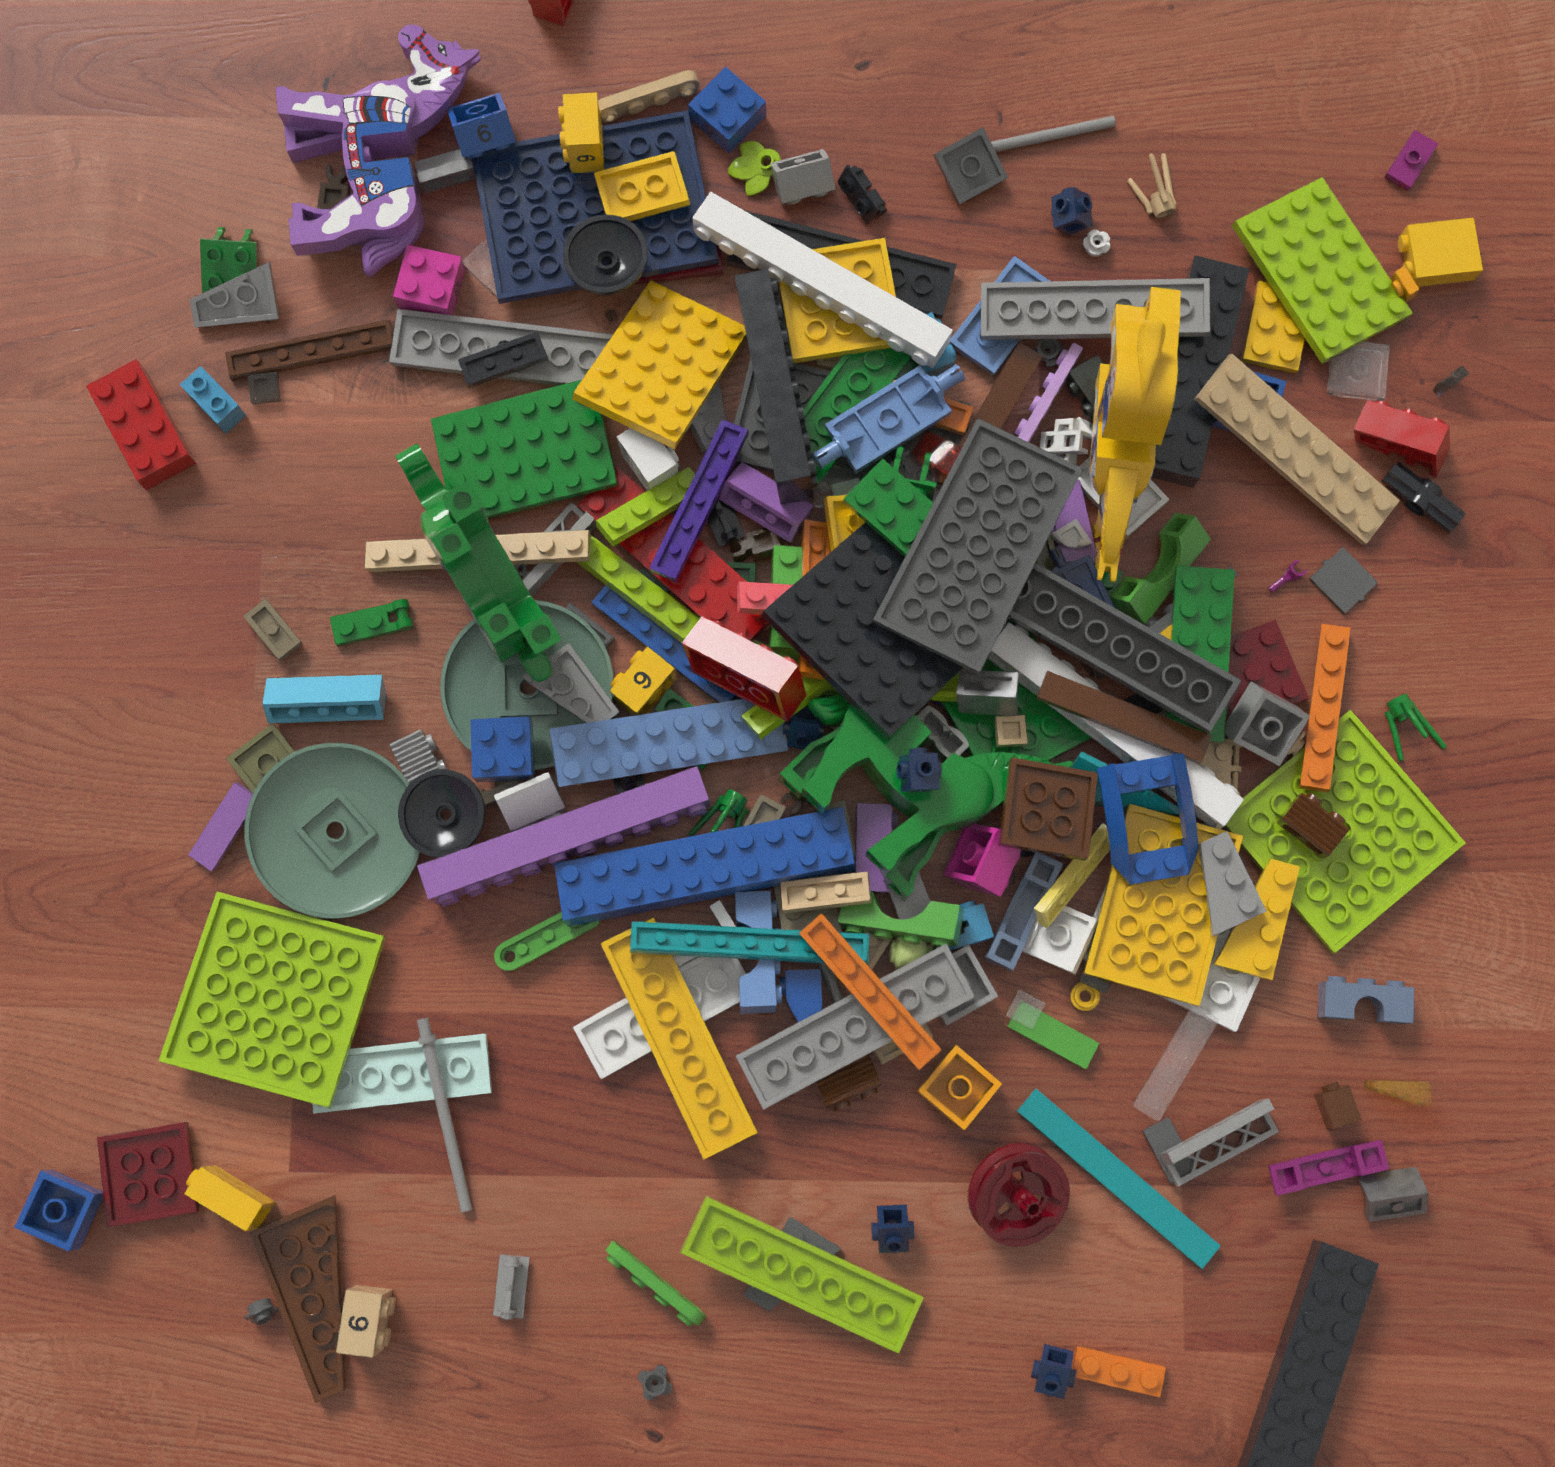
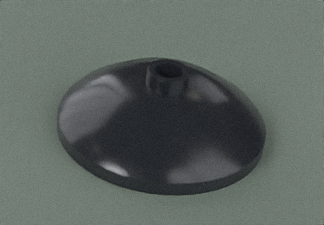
[563,215,648,295]
[398,769,485,857]

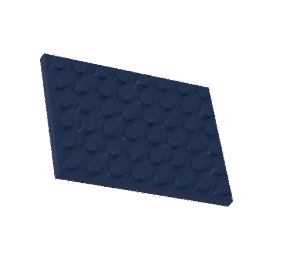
[473,110,719,304]

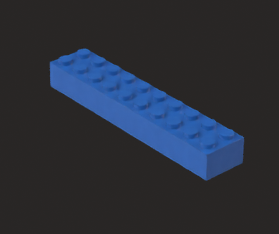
[554,807,855,927]

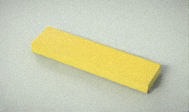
[1034,823,1110,928]

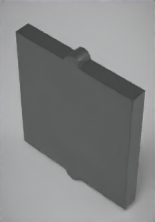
[1309,547,1378,614]

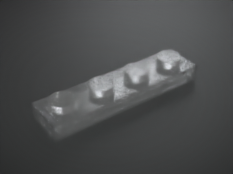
[1132,1005,1219,1122]

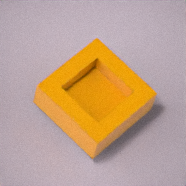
[1391,266,1419,302]

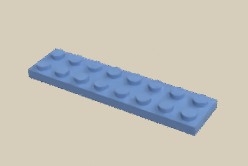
[549,699,788,787]

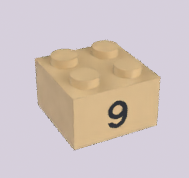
[336,1285,396,1357]

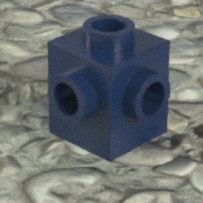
[1051,187,1093,235]
[783,706,825,749]
[896,748,942,793]
[871,1204,915,1253]
[1031,1344,1076,1399]

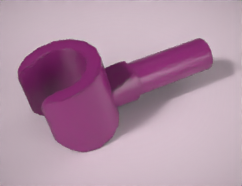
[1268,560,1307,593]

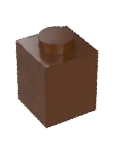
[1314,1081,1362,1129]

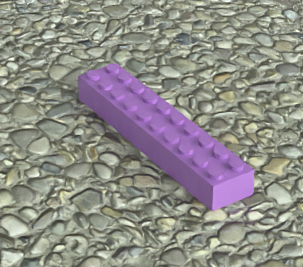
[417,766,711,907]

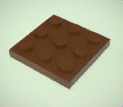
[999,757,1098,861]

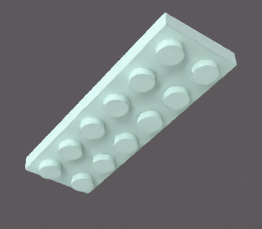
[313,1034,492,1113]

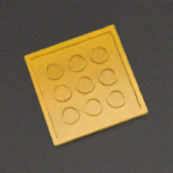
[778,238,896,363]

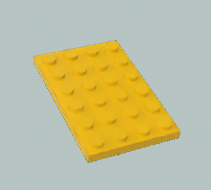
[572,280,747,450]
[1083,804,1243,1007]

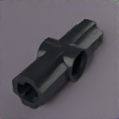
[1381,461,1466,534]

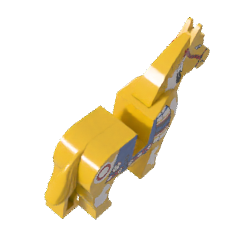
[1089,287,1181,582]

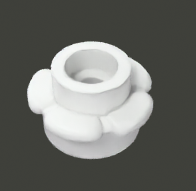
[1083,230,1111,257]

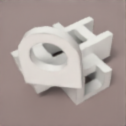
[1040,417,1093,465]

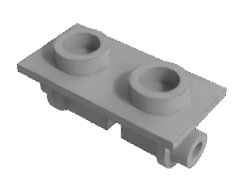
[493,1254,530,1319]

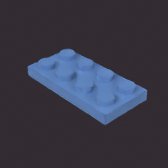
[949,256,1050,377]

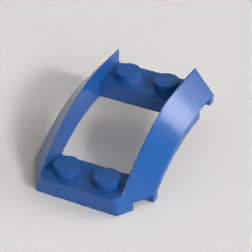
[1096,753,1199,885]

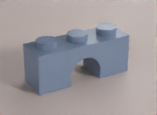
[1317,976,1414,1024]

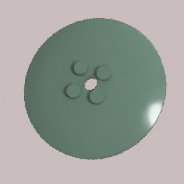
[440,600,614,771]
[244,743,420,918]

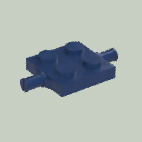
[1048,546,1114,607]

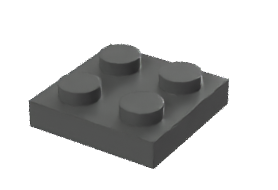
[933,127,1008,205]

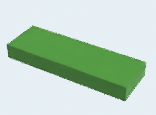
[1007,1001,1099,1070]

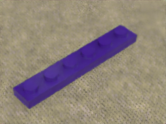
[649,419,749,583]

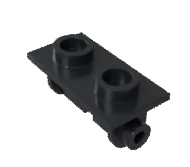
[837,164,887,225]
[707,491,745,548]

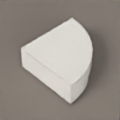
[1051,519,1092,549]

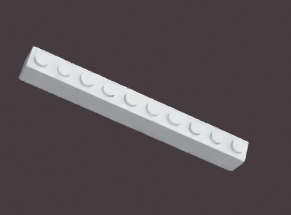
[693,192,953,368]
[987,622,1244,829]

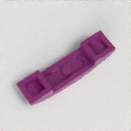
[1268,1140,1389,1196]

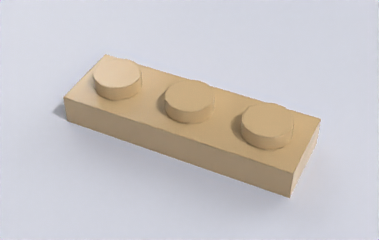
[781,871,872,913]

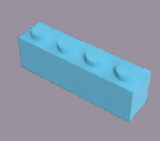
[262,675,386,723]

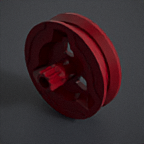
[968,1143,1070,1247]

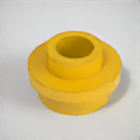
[1070,982,1100,1011]

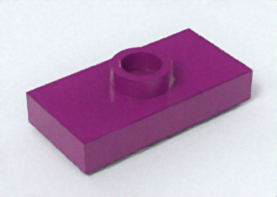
[1385,130,1438,191]

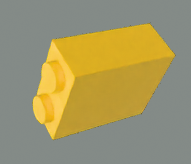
[1398,217,1483,287]
[184,1165,276,1231]

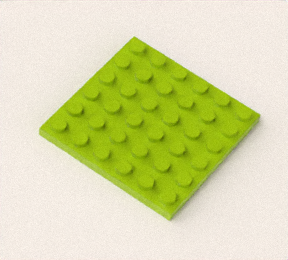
[1224,710,1466,954]
[159,892,385,1109]

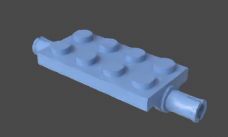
[812,364,965,474]

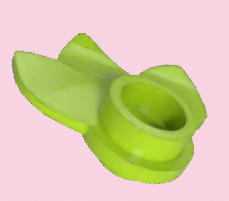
[728,141,781,196]

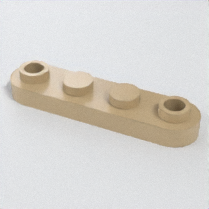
[598,70,700,123]

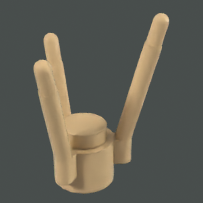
[1127,153,1177,218]

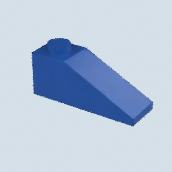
[779,969,822,1023]

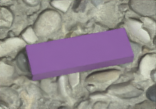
[188,782,253,871]

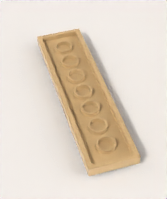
[1194,354,1400,545]

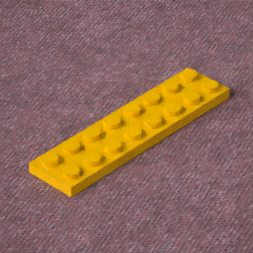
[600,917,758,1159]

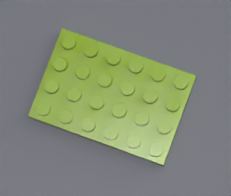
[1232,177,1413,364]

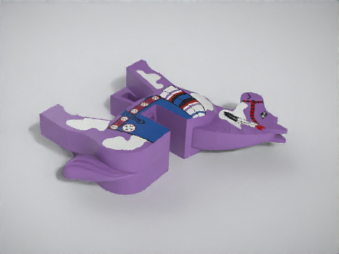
[275,25,481,277]

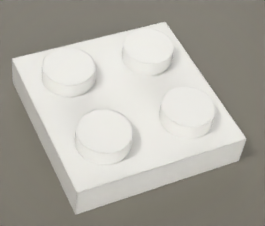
[1022,906,1098,975]

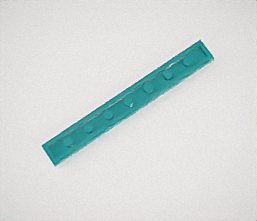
[630,921,869,965]
[1017,1088,1221,1269]

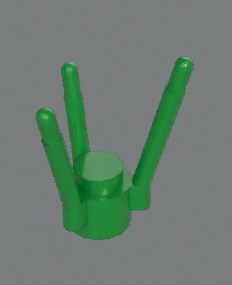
[1384,693,1447,762]
[688,789,748,836]

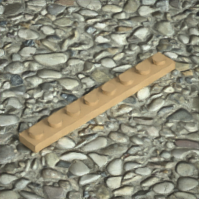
[365,530,591,572]

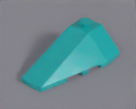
[1070,751,1179,817]

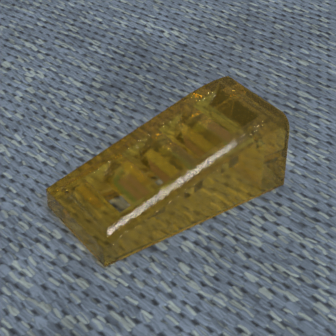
[1364,1080,1432,1106]

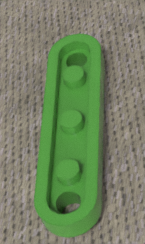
[494,912,602,972]
[605,1240,707,1327]

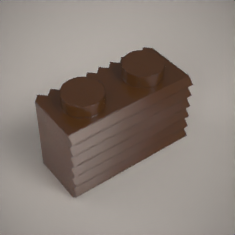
[1276,792,1350,859]
[816,1054,882,1111]

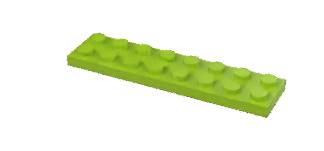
[680,1196,924,1354]

